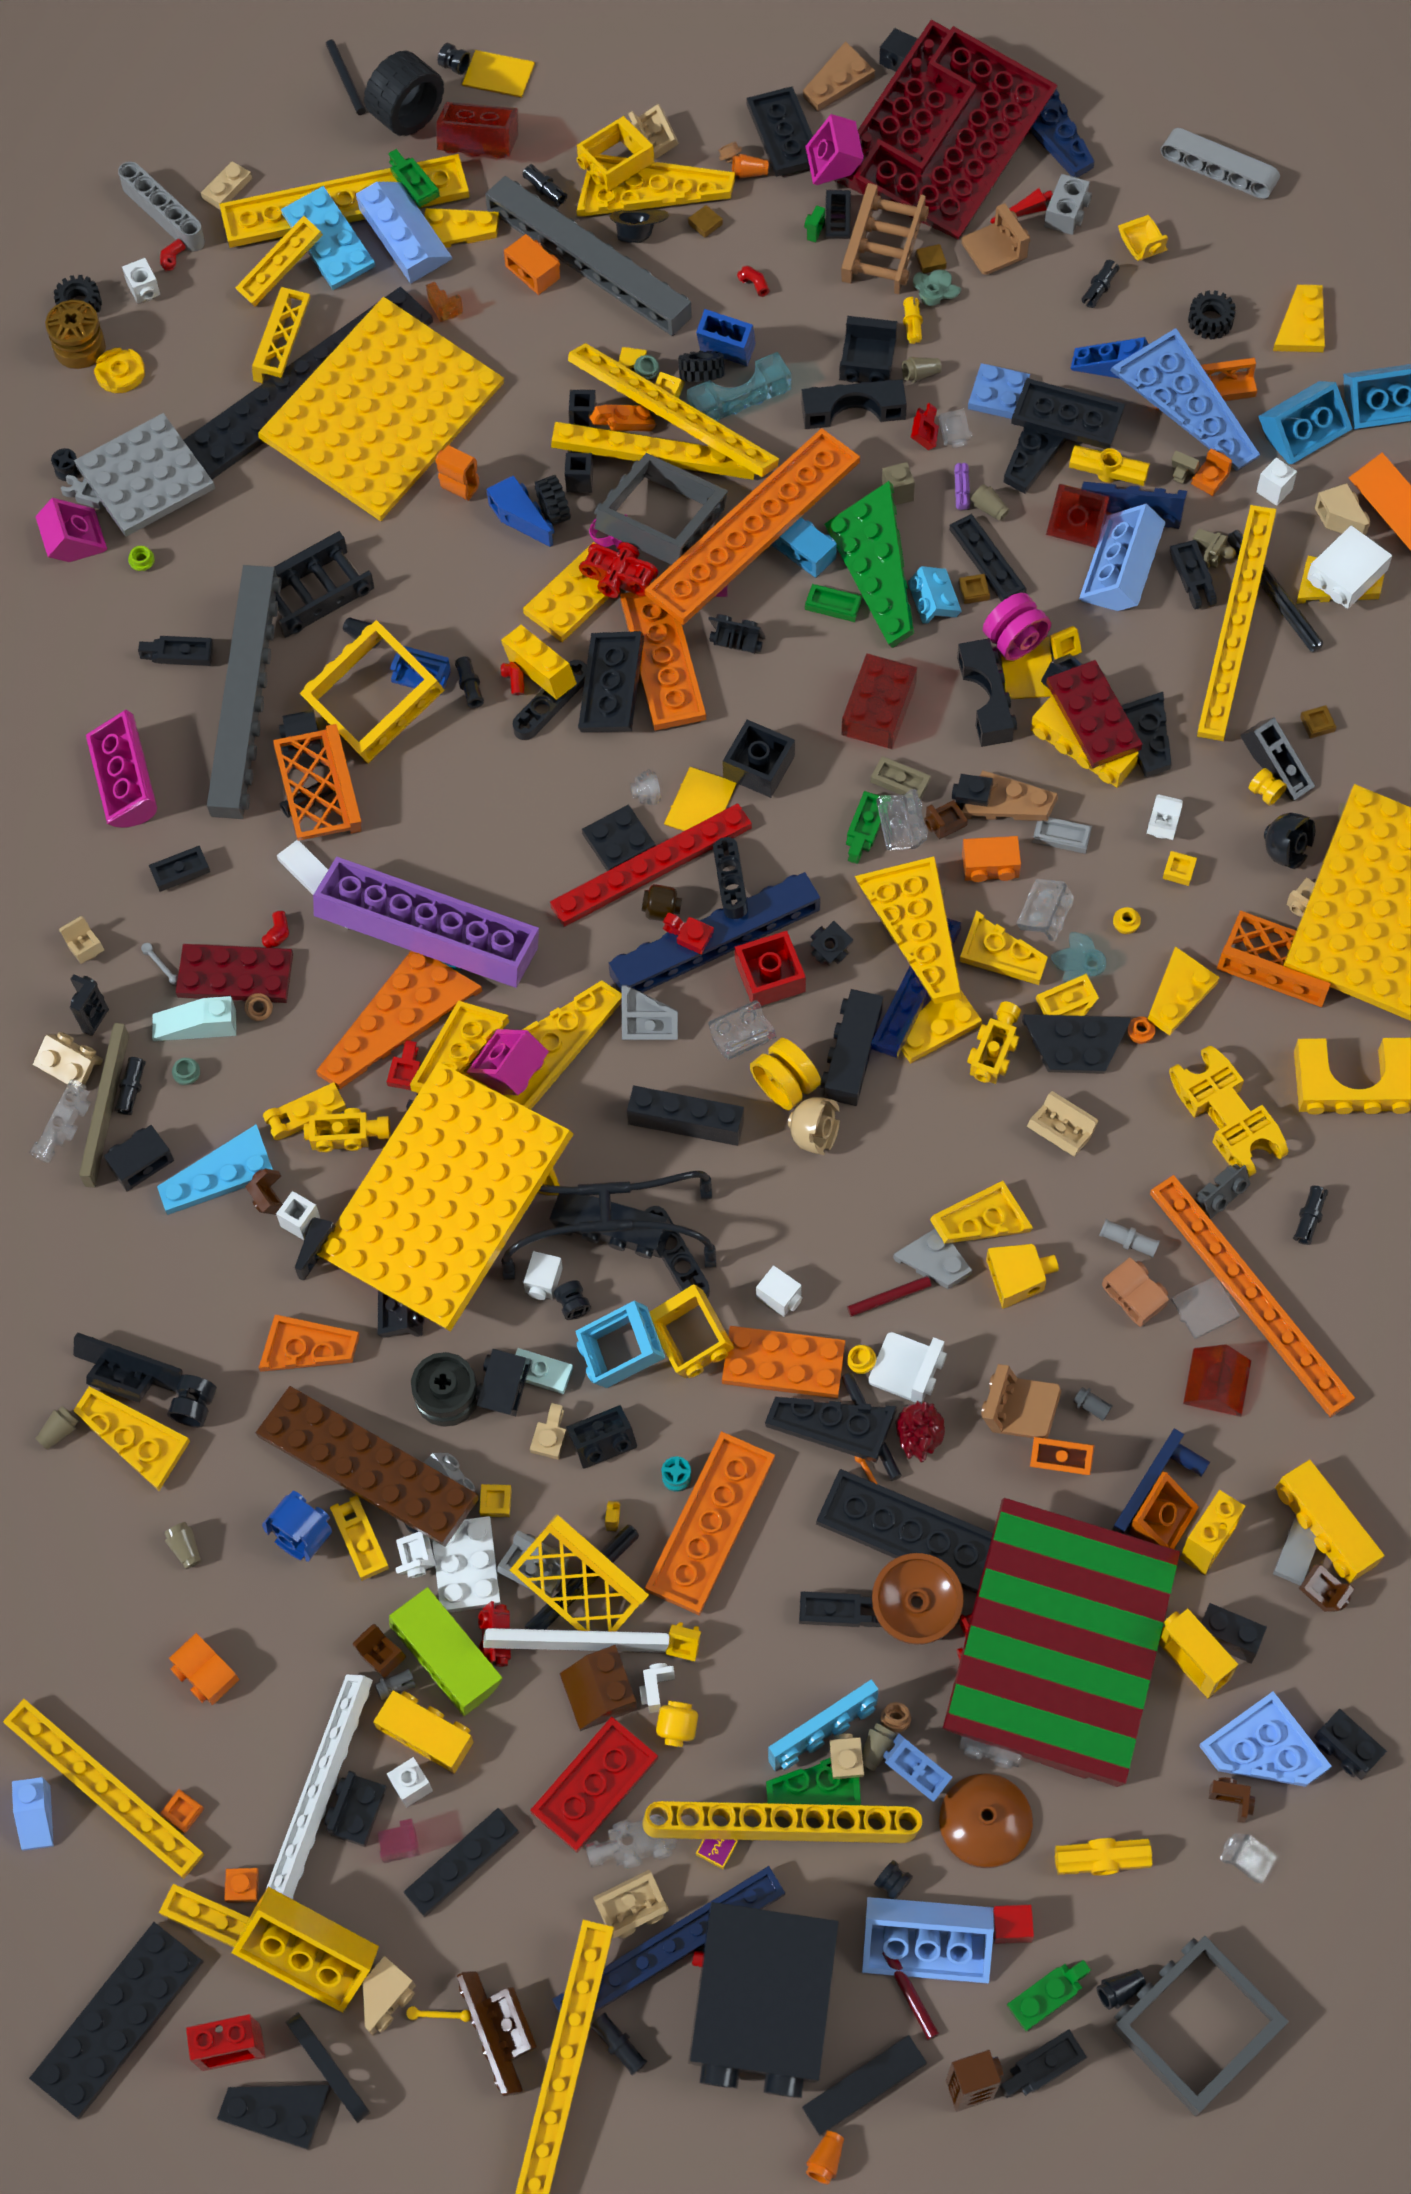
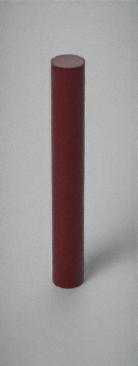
[847,1276,932,1317]
[882,1952,939,2040]

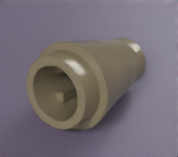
[902,357,941,383]
[971,484,1010,521]
[35,1406,79,1450]
[164,1522,202,1569]
[862,1723,897,1772]

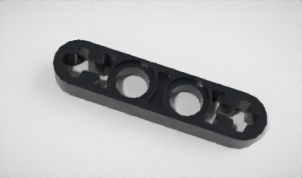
[512,660,587,740]
[713,837,748,919]
[645,1206,710,1298]
[286,2012,371,2123]

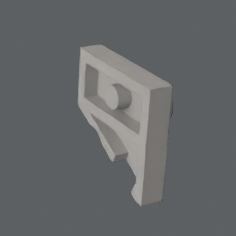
[622,985,678,1040]
[893,1229,972,1289]

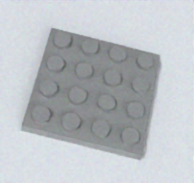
[74,413,215,537]

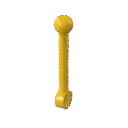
[406,2007,471,2022]

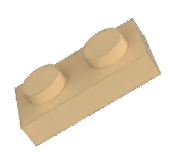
[201,161,252,209]

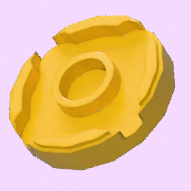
[94,348,145,393]

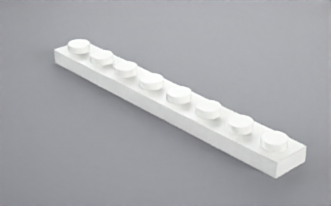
[265,1675,373,1899]

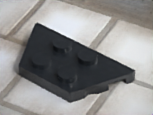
[1022,1014,1131,1074]

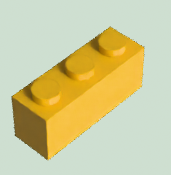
[501,625,577,700]
[373,1690,474,1774]

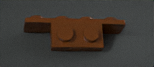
[457,1971,537,2096]

